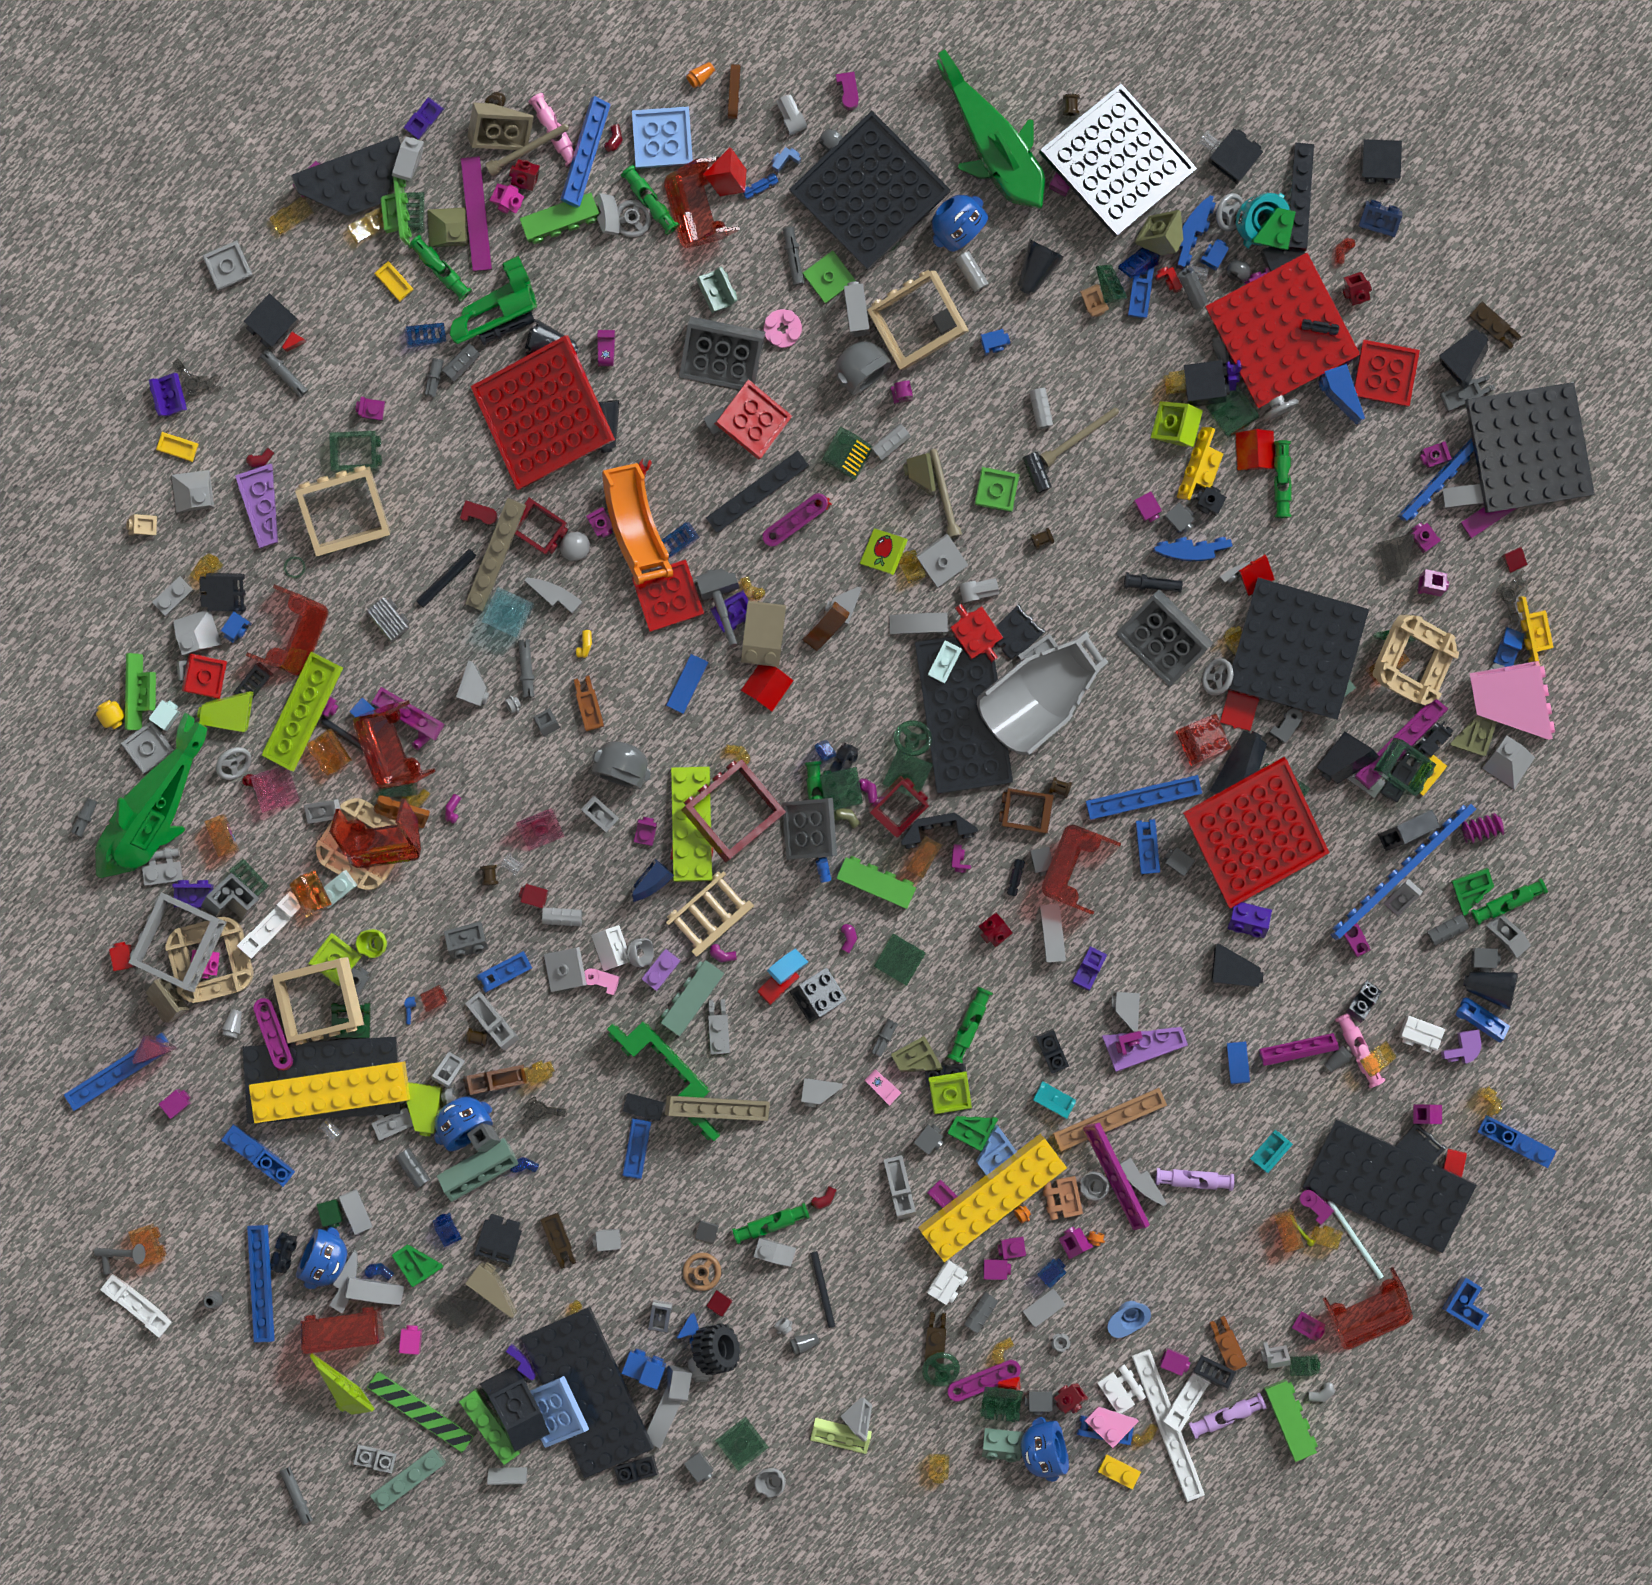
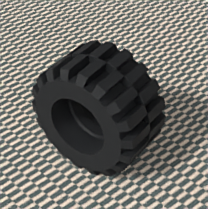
[691,1323,741,1375]

